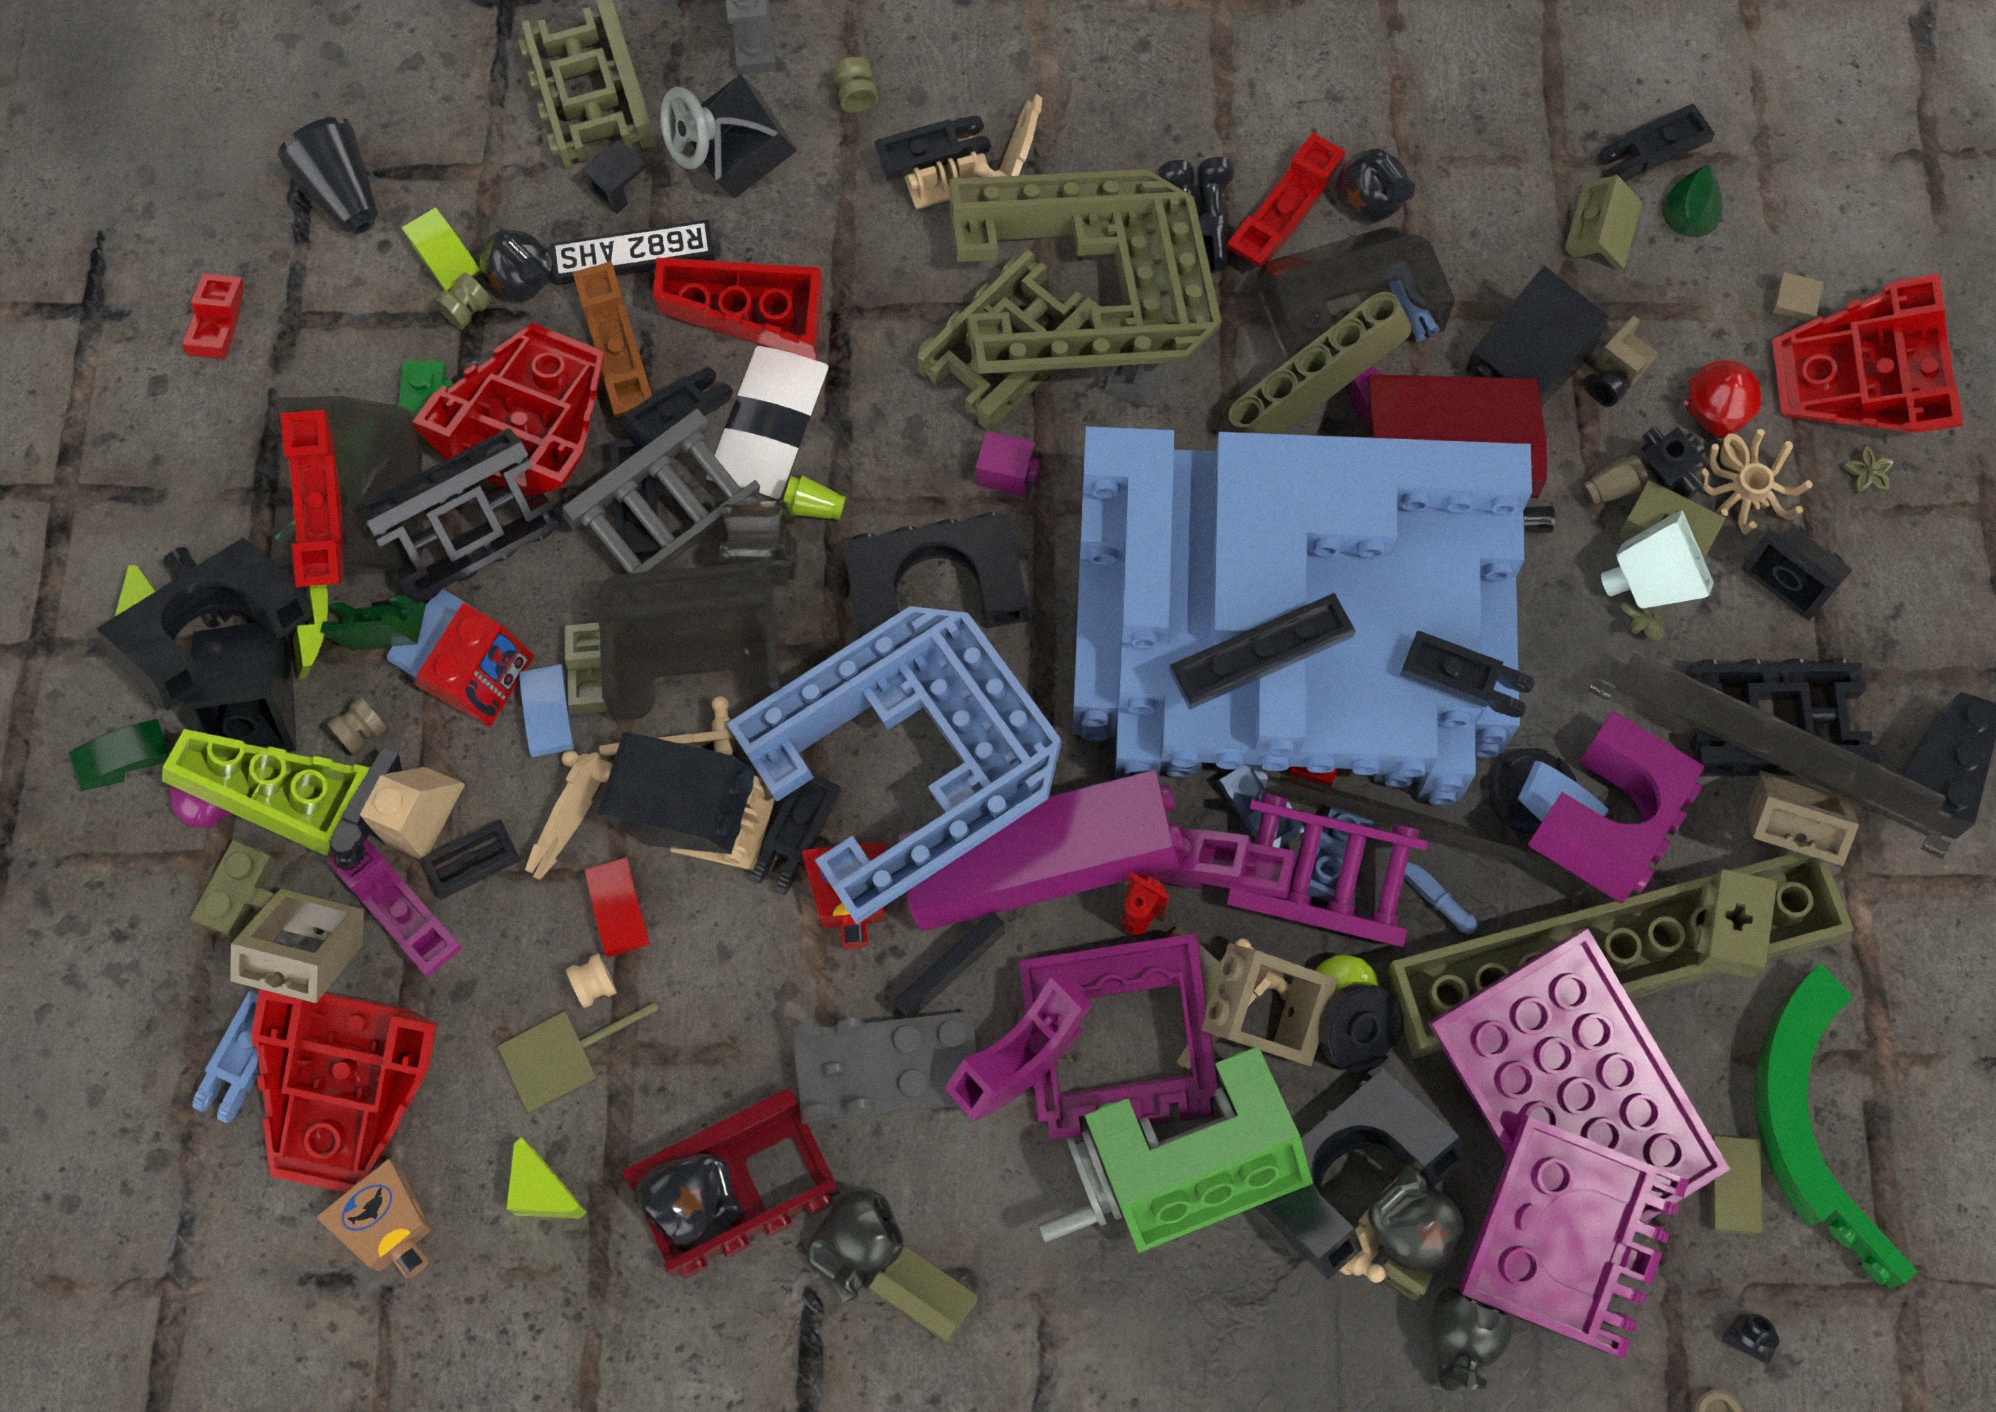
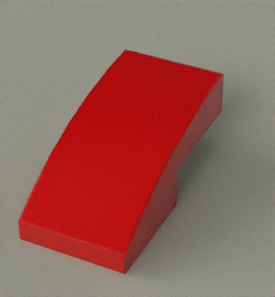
[182,273,244,359]
[585,857,650,958]

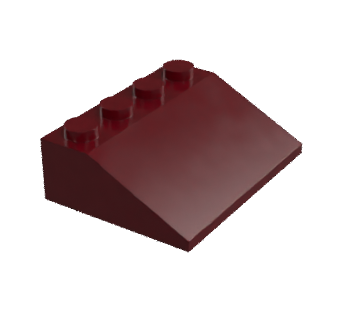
[1368,374,1547,498]

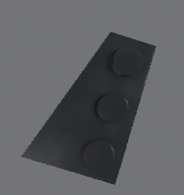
[1870,692,1996,839]

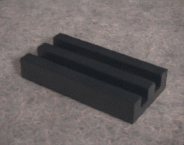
[420,819,521,900]

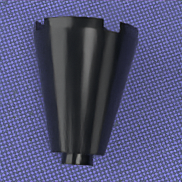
[277,117,378,234]

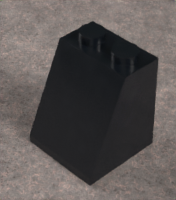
[1466,266,1610,406]
[183,622,297,752]
[597,732,756,854]

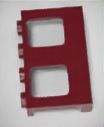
[622,1087,840,1279]

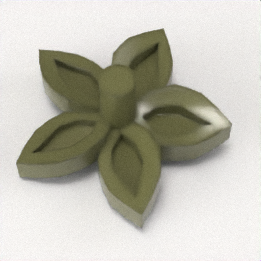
[1842,446,1894,494]
[1620,602,1667,641]

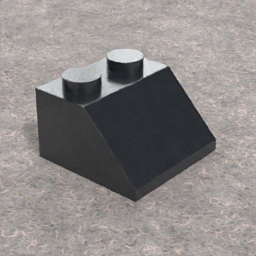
[1741,518,1852,621]

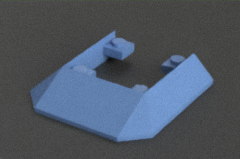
[726,606,1062,924]

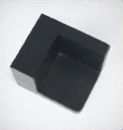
[583,139,645,214]

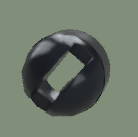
[1590,370,1628,407]

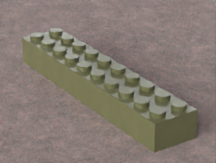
[1385,852,1854,1059]

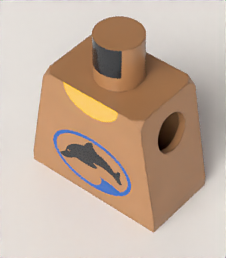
[316,1159,432,1279]

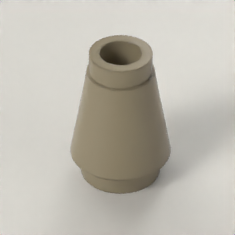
[1582,454,1649,506]

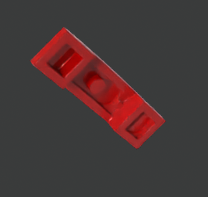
[1226,132,1346,268]
[280,410,343,587]

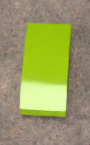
[402,207,481,291]
[293,585,328,679]

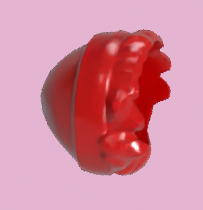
[1684,360,1762,438]

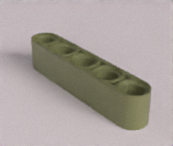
[1228,291,1412,434]

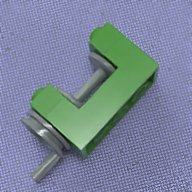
[1039,1046,1313,1253]

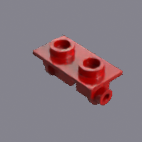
[1122,872,1170,936]

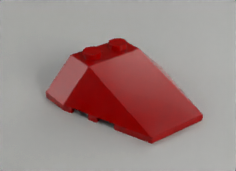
[1772,273,1963,433]
[412,323,605,497]
[251,989,438,1193]

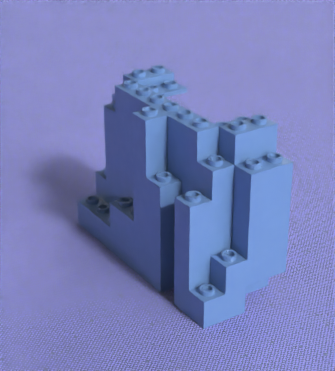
[1072,427,1532,806]

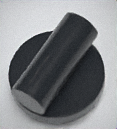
[1722,1313,1780,1364]

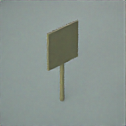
[497,1003,659,1114]

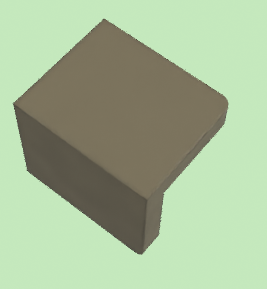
[1596,316,1658,390]

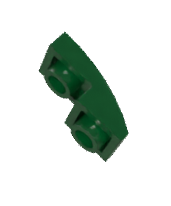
[69,719,169,792]

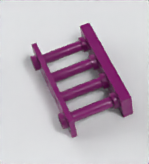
[1227,793,1428,947]

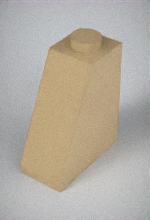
[360,767,465,860]

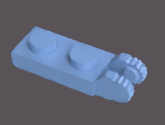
[192,990,260,1123]

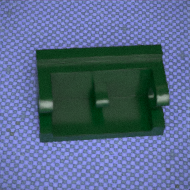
[320,595,426,651]

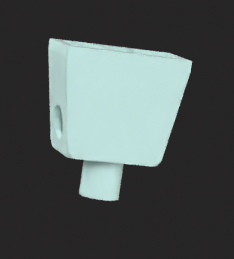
[1601,510,1714,608]

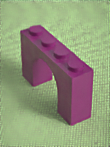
[1528,711,1704,903]

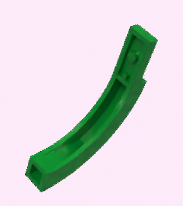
[1754,963,1918,1289]

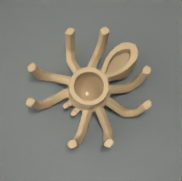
[1700,429,1813,535]

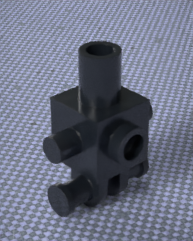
[1642,426,1705,499]

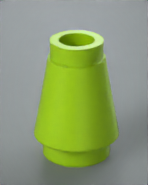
[782,475,846,521]

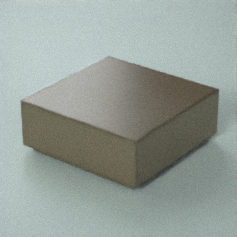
[1772,272,1824,322]

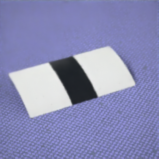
[706,346,828,499]

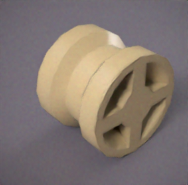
[566,953,617,1009]

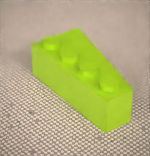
[162,729,370,856]

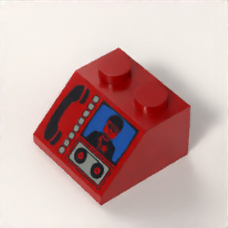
[415,602,534,728]

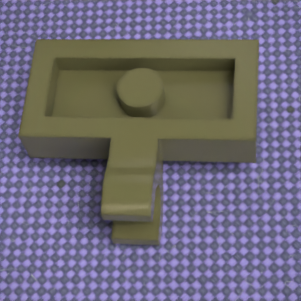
[190,840,276,939]

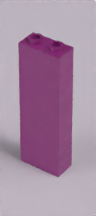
[898,770,1185,932]

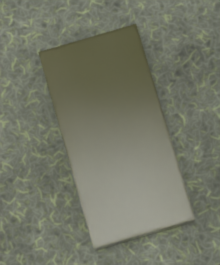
[1710,1136,1762,1235]

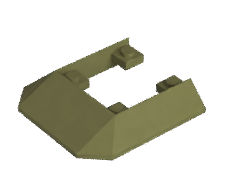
[949,169,1221,374]

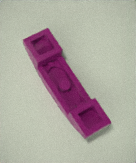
[326,839,463,978]

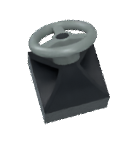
[660,74,797,198]

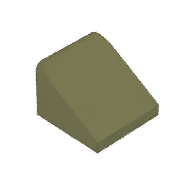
[1381,1255,1433,1300]

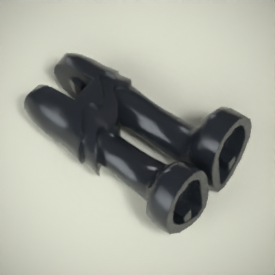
[1158,157,1234,271]

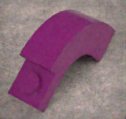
[944,972,1093,1122]

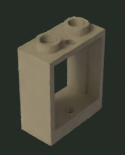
[1746,770,1859,866]
[230,889,364,1003]
[1201,943,1338,1066]

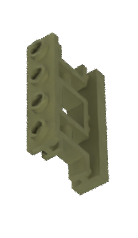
[518,0,657,169]
[917,250,1101,432]

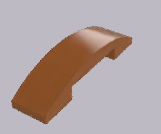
[572,261,652,418]

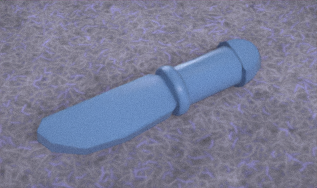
[1404,862,1478,935]

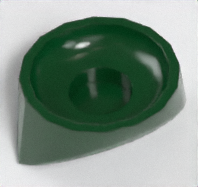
[1662,165,1723,237]

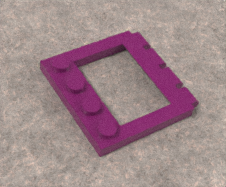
[1019,933,1219,1140]

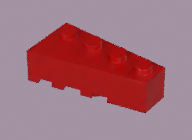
[653,257,824,361]

